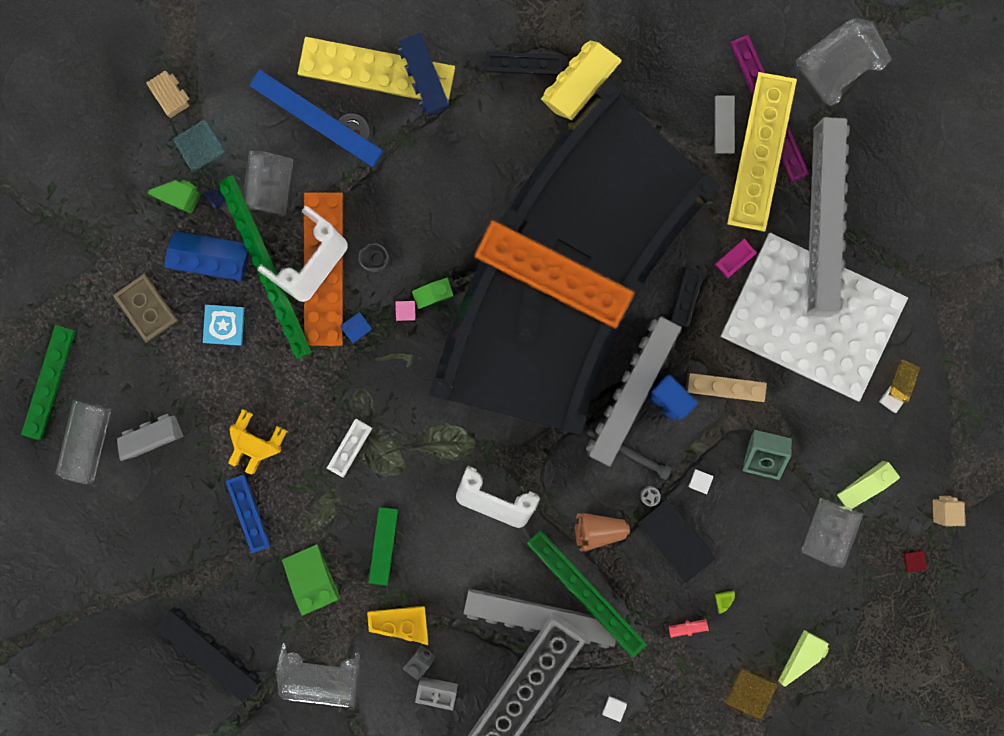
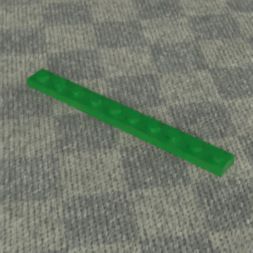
[218,175,312,359]

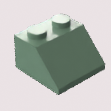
[742,430,792,480]

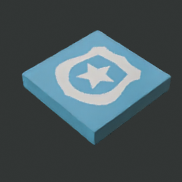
[203,305,245,346]

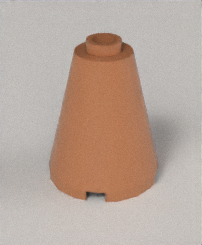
[575,513,630,551]

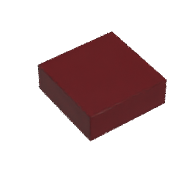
[903,550,927,573]

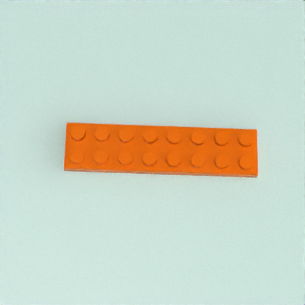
[304,193,343,346]
[475,220,634,328]

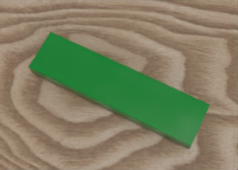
[369,507,398,586]

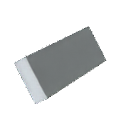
[714,96,735,154]

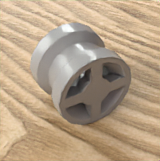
[640,486,661,506]

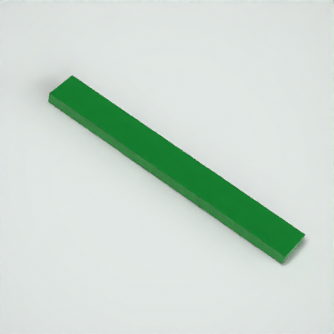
[527,530,647,658]

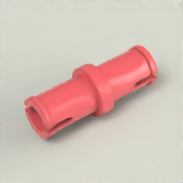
[668,619,709,638]

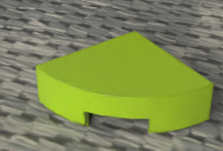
[715,590,735,614]

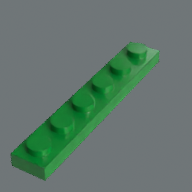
[21,325,76,440]

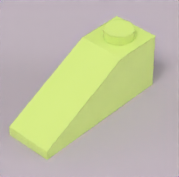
[837,461,900,510]
[778,630,829,687]

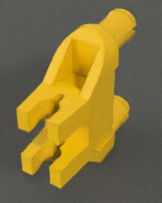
[228,409,288,475]

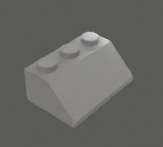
[117,414,184,461]

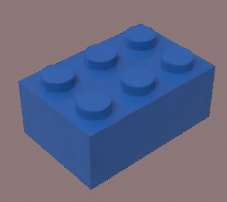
[648,375,698,420]

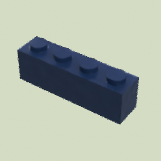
[397,32,450,116]

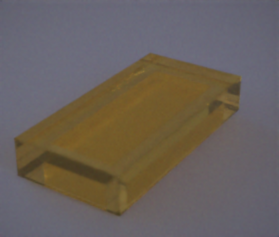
[889,360,920,403]

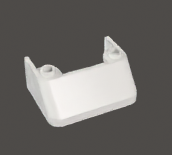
[258,206,348,302]

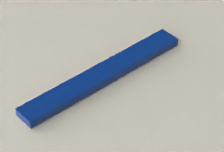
[249,69,384,168]

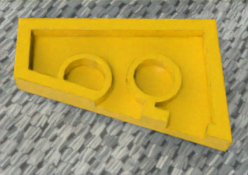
[367,606,429,645]

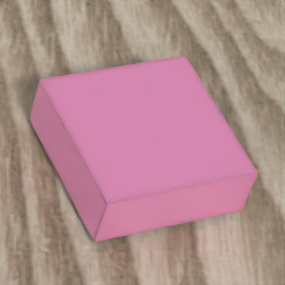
[396,301,416,321]

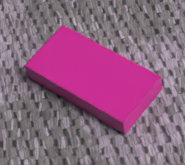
[715,239,757,278]

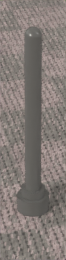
[587,429,673,481]

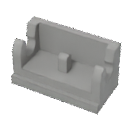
[415,676,458,711]

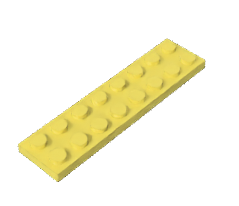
[298,37,455,102]
[727,72,797,232]

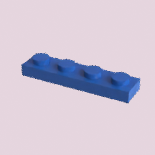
[225,474,271,553]

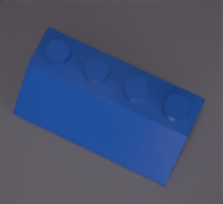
[164,231,249,282]

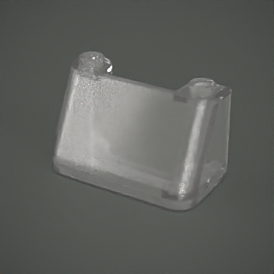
[796,18,892,106]

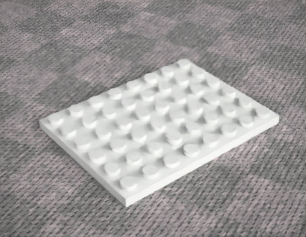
[720,233,908,402]

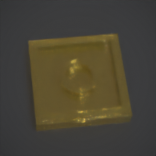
[725,668,777,720]

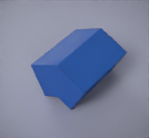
[340,312,372,343]

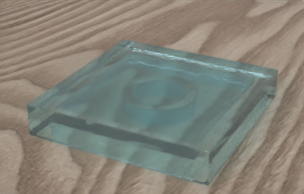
[173,120,226,173]

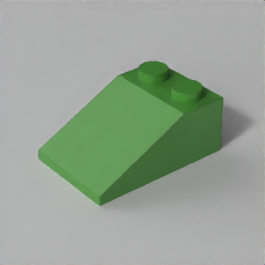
[282,544,340,615]

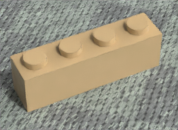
[685,373,767,402]

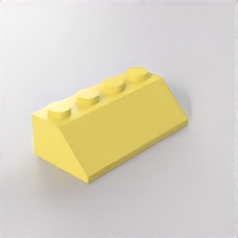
[541,40,622,120]

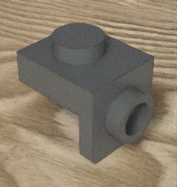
[403,645,436,680]

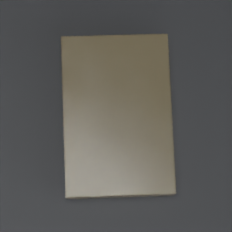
[113,274,178,343]

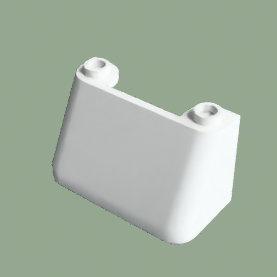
[456,466,540,528]

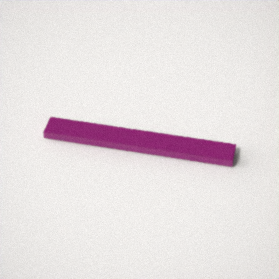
[730,35,809,182]

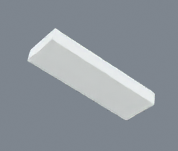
[327,419,372,478]

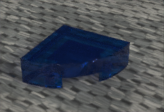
[203,190,226,209]

